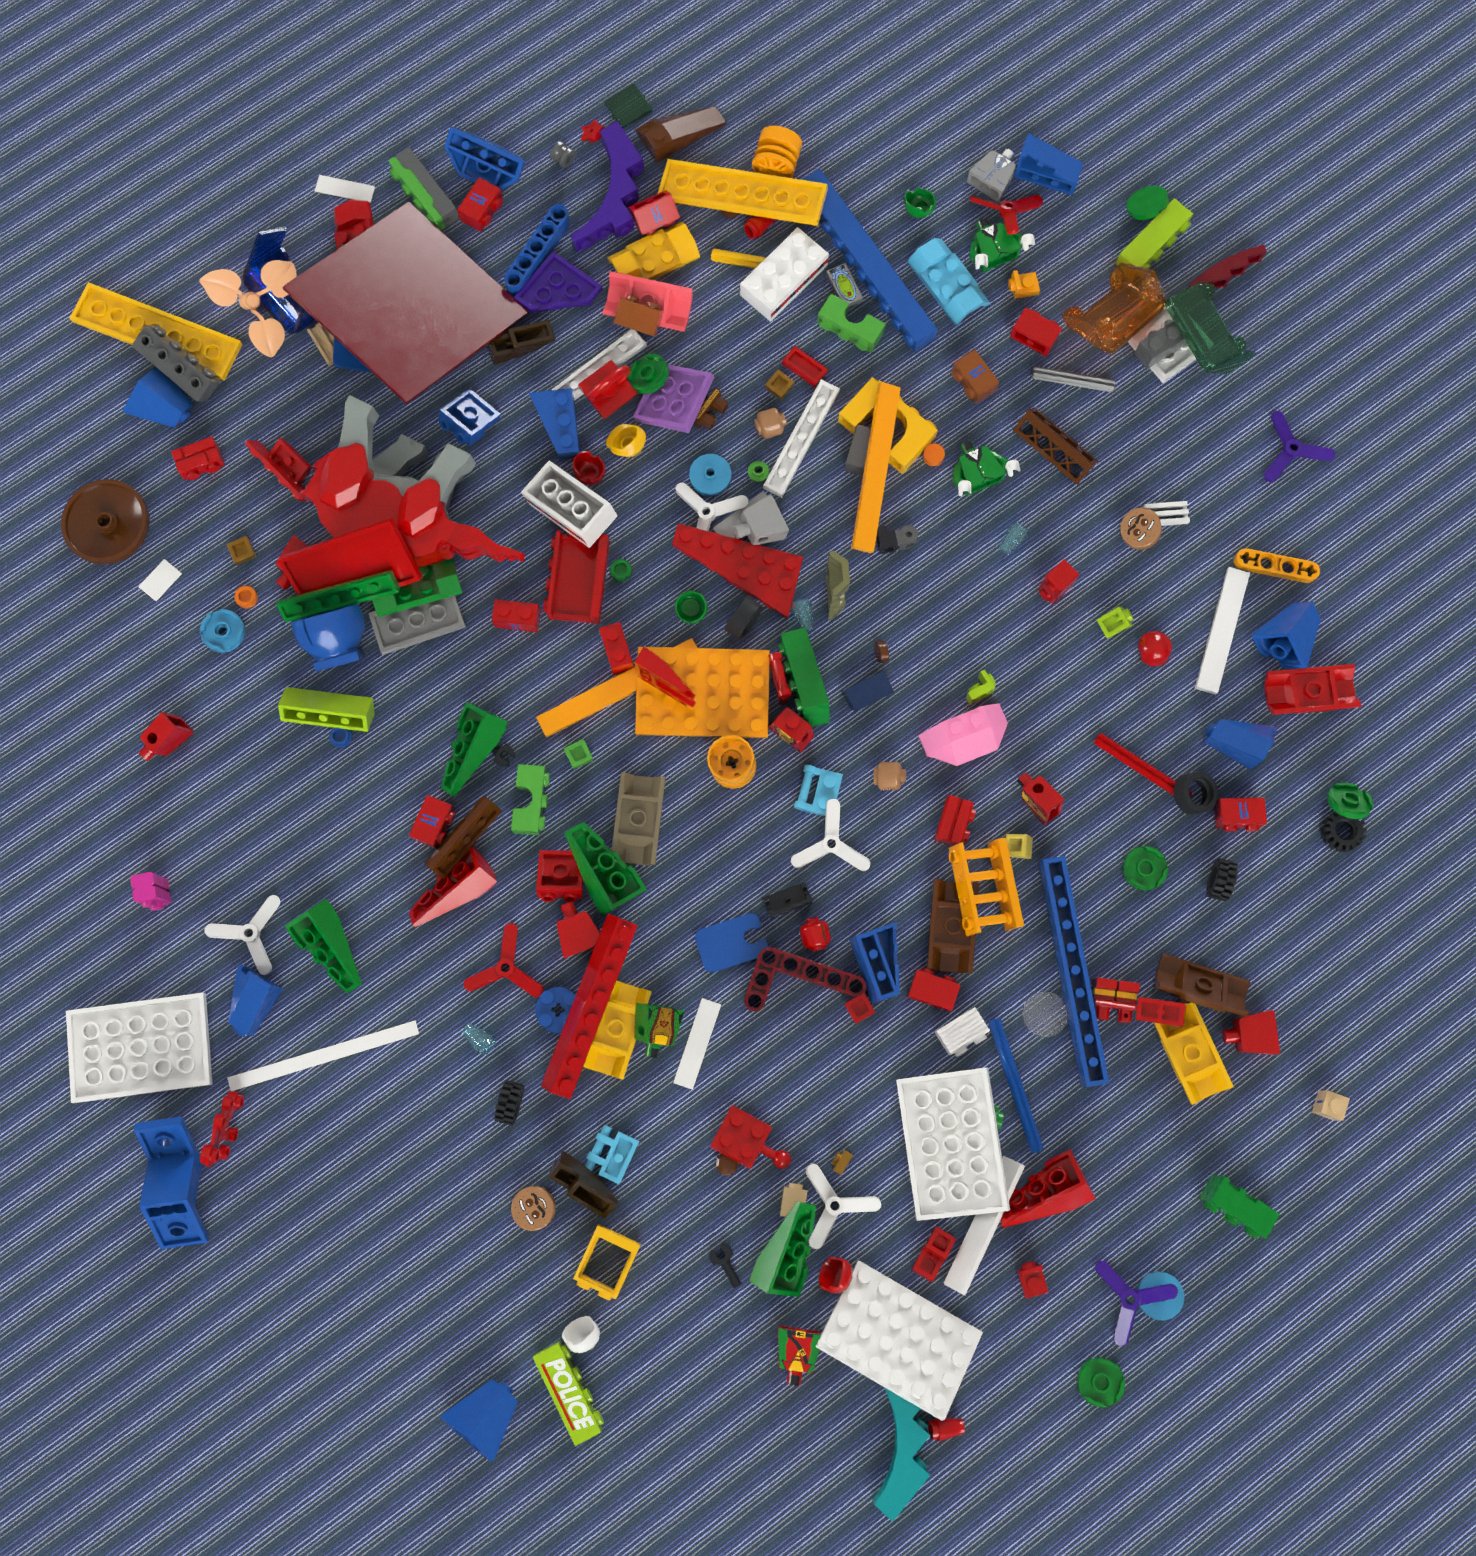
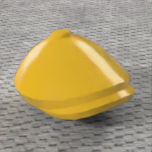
[606,424,646,457]

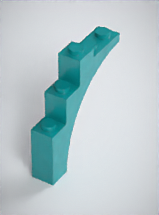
[872,1387,931,1522]

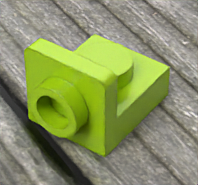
[1097,606,1134,639]
[966,670,996,705]

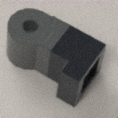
[876,525,918,554]

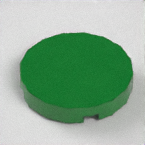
[1126,186,1169,220]
[628,354,669,394]
[1327,782,1374,819]
[1122,846,1168,891]
[1076,1357,1125,1408]

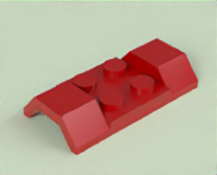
[333,200,374,249]
[1264,664,1362,715]

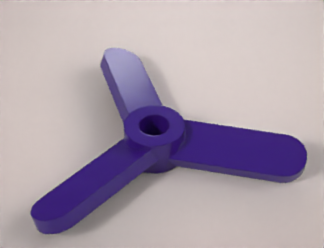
[1264,411,1336,482]
[1095,1261,1178,1346]

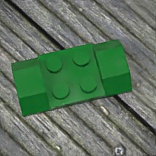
[372,559,463,617]

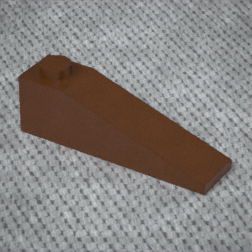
[635,106,726,163]

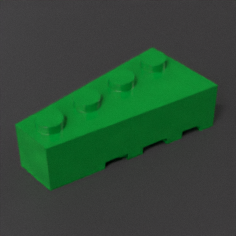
[778,627,830,727]

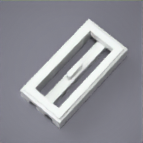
[1143,501,1190,526]

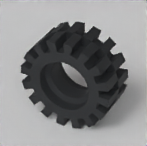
[1320,812,1367,852]
[1206,858,1238,902]
[494,1080,525,1126]

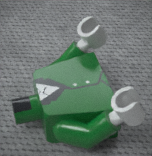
[969,218,1035,273]
[952,441,1021,496]

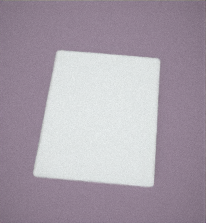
[139,559,182,601]

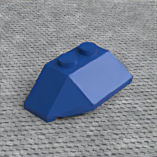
[444,126,525,190]

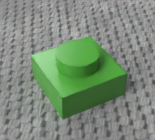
[564,739,593,769]

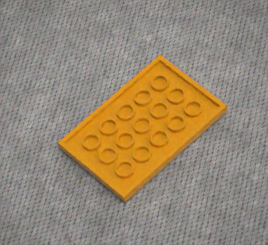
[635,647,770,738]

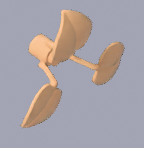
[199,260,297,357]

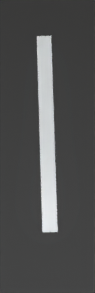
[228,1020,419,1091]

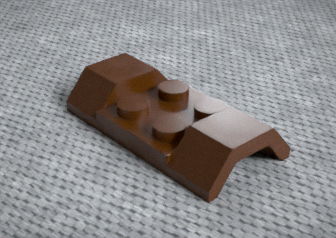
[927,879,979,974]
[1154,953,1250,1017]

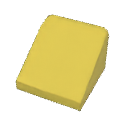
[1006,834,1033,859]

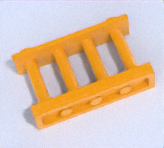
[949,838,1024,936]

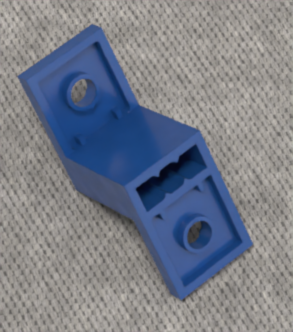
[134,1117,209,1249]

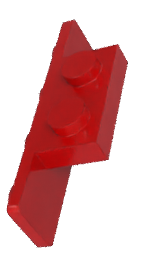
[244,438,312,502]

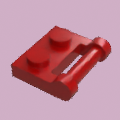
[768,652,792,705]

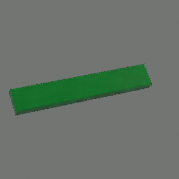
[276,570,401,623]

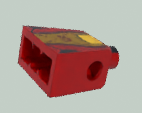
[768,707,814,753]
[1017,772,1064,826]

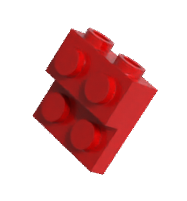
[536,850,584,902]

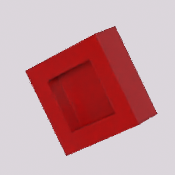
[844,993,876,1024]

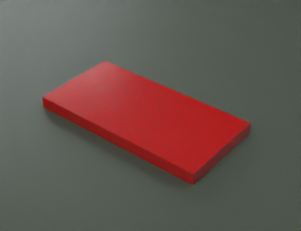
[277,518,423,595]

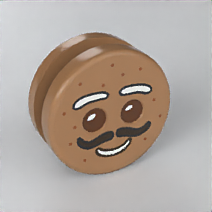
[1120,508,1162,550]
[511,1186,556,1231]

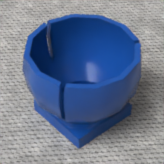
[291,604,365,672]

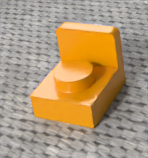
[1008,270,1040,299]

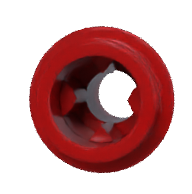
[744,216,775,239]
[928,1416,965,1442]

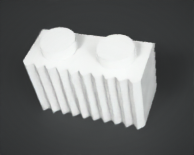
[935,1007,990,1057]

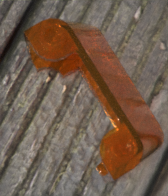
[1061,263,1166,354]

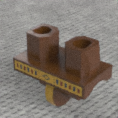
[694,388,728,430]

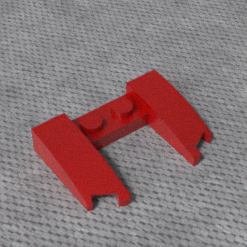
[634,647,696,708]

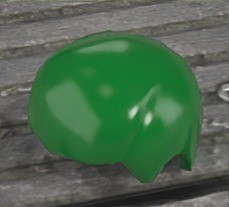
[904,187,936,219]
[675,591,708,624]

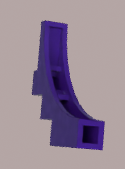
[571,121,644,252]

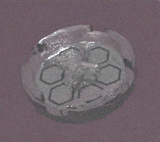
[1021,992,1068,1037]

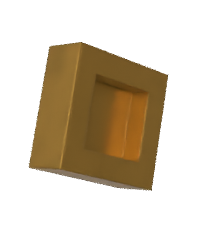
[765,370,795,400]
[226,536,256,566]
[831,1150,853,1175]

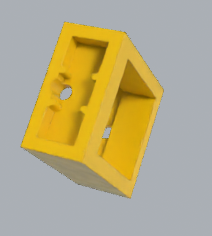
[573,1224,641,1301]

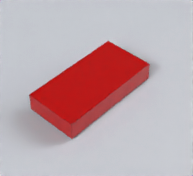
[782,346,828,388]

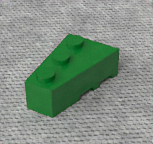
[1199,1175,1280,1240]

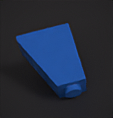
[123,367,193,428]
[1251,601,1321,669]
[1204,719,1278,770]
[228,964,283,1037]
[440,1379,518,1462]

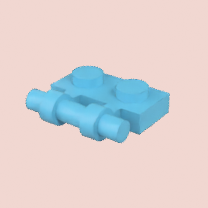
[585,1125,640,1184]

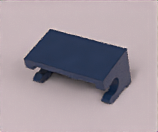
[841,671,894,712]

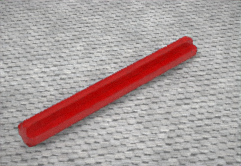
[1094,733,1192,797]

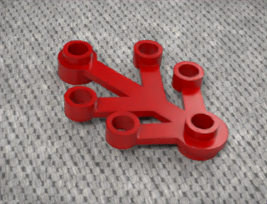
[200,1091,244,1167]

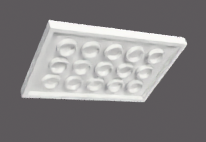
[66,993,213,1103]
[896,1067,1010,1221]
[815,1260,983,1421]

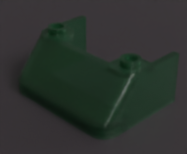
[1164,282,1256,375]

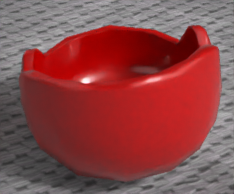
[572,451,605,486]
[1138,631,1172,667]
[818,1257,853,1294]

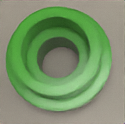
[748,461,769,482]

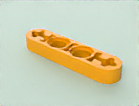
[1234,548,1320,583]

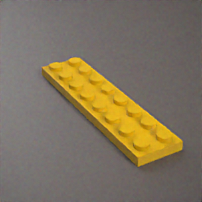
[658,159,828,226]
[70,282,243,381]

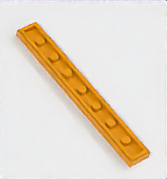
[851,382,901,553]
[536,638,697,738]

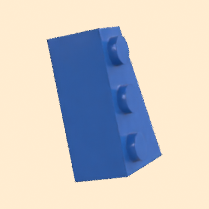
[1014,133,1084,196]
[529,388,581,460]
[849,922,900,1004]

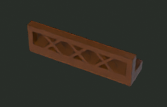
[1013,407,1099,485]
[425,796,502,879]

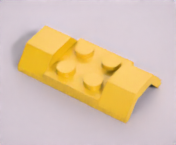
[607,222,700,280]
[583,981,652,1080]
[1153,1002,1234,1105]

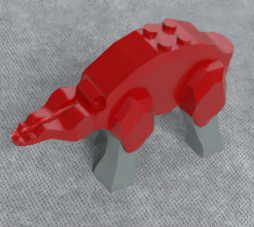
[300,395,525,568]

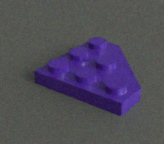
[514,251,603,313]

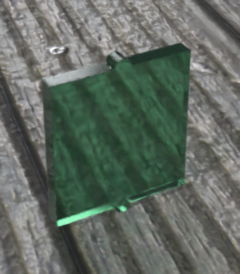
[604,84,653,129]

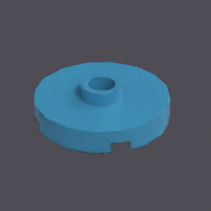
[689,454,732,496]
[200,609,245,653]
[1136,1271,1185,1321]

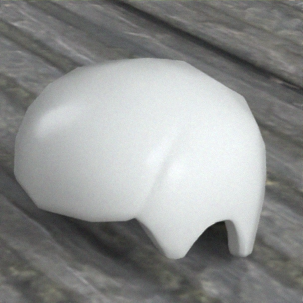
[562,1316,600,1353]

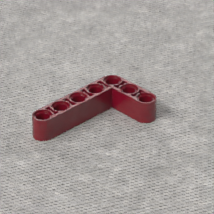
[744,947,866,1012]

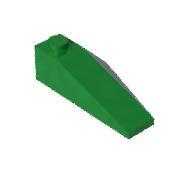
[441,701,508,796]
[564,822,647,916]
[284,899,362,993]
[749,1201,816,1297]

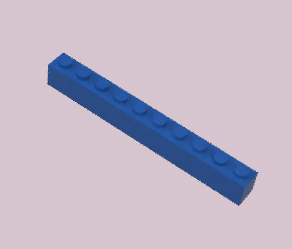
[801,168,938,352]
[1038,856,1109,1088]

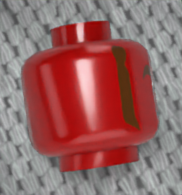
[800,917,831,951]

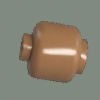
[754,408,787,439]
[873,762,906,790]

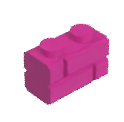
[130,872,171,911]

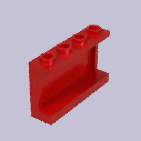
[543,530,610,624]

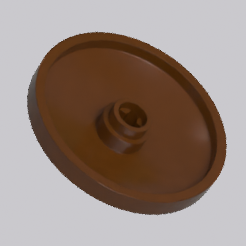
[61,479,150,565]

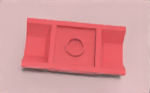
[603,271,693,332]

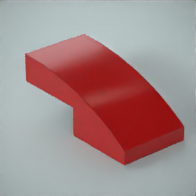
[911,1226,957,1282]

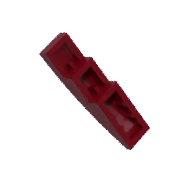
[1185,244,1267,296]

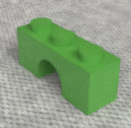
[817,294,886,353]
[511,764,550,836]

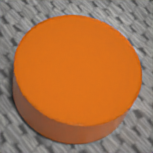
[923,443,945,466]
[234,586,258,609]

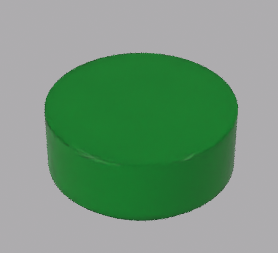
[610,559,632,582]

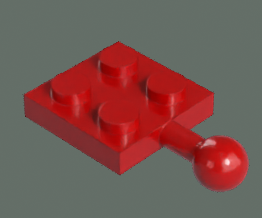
[710,1105,791,1169]

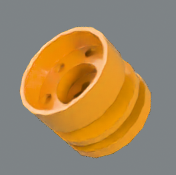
[752,126,802,178]
[707,735,757,789]

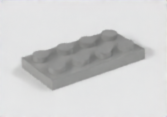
[368,595,466,655]

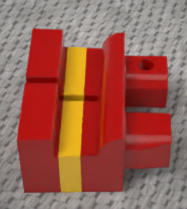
[1092,977,1140,1023]

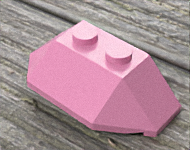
[918,703,1008,766]

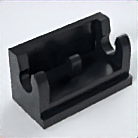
[762,882,813,919]

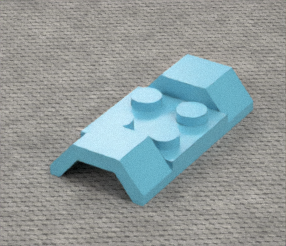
[907,238,990,326]

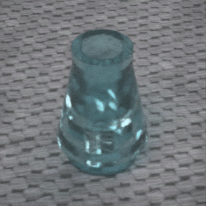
[999,522,1029,555]
[791,598,814,631]
[461,1023,496,1056]

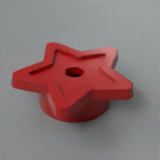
[581,119,605,142]

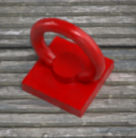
[578,359,638,420]

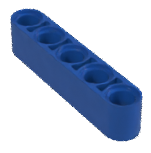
[504,204,570,297]

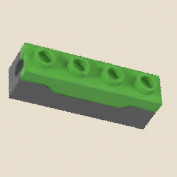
[388,147,459,231]

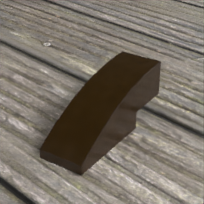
[487,320,555,365]
[548,1151,618,1218]

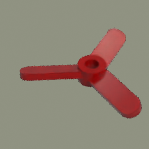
[970,195,1043,235]
[463,923,544,998]

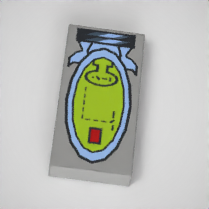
[826,263,863,307]

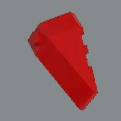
[409,845,497,927]
[1000,1149,1096,1228]

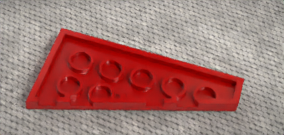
[672,523,803,619]

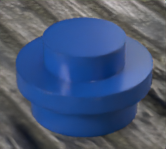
[329,728,352,748]

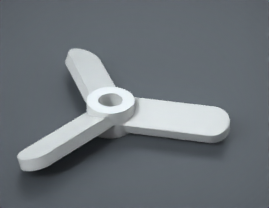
[676,483,748,531]
[791,799,871,871]
[204,895,280,975]
[806,1164,881,1249]

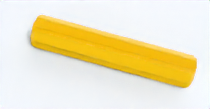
[711,249,766,269]

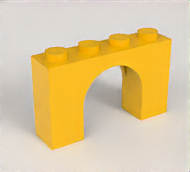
[838,377,938,474]

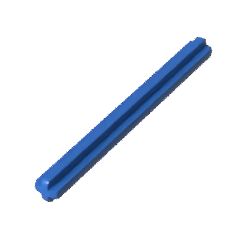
[988,1018,1043,1153]

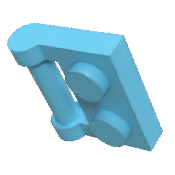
[794,765,843,816]

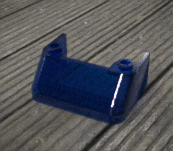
[243,227,315,334]

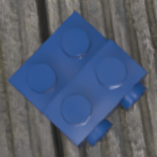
[438,388,501,446]

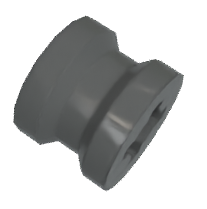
[550,141,576,169]

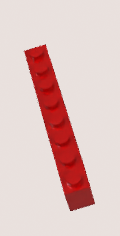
[541,914,638,1099]

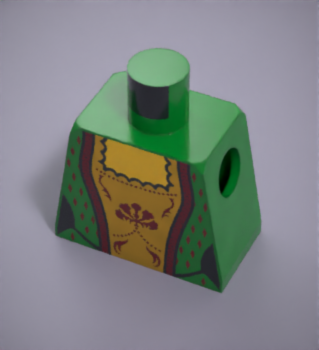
[635,1003,684,1058]

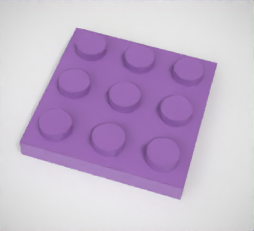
[633,365,714,433]

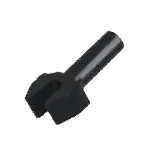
[491,744,515,766]
[710,1243,742,1288]

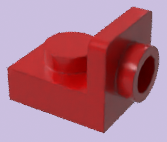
[1016,1261,1049,1299]

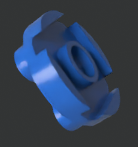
[535,987,576,1033]

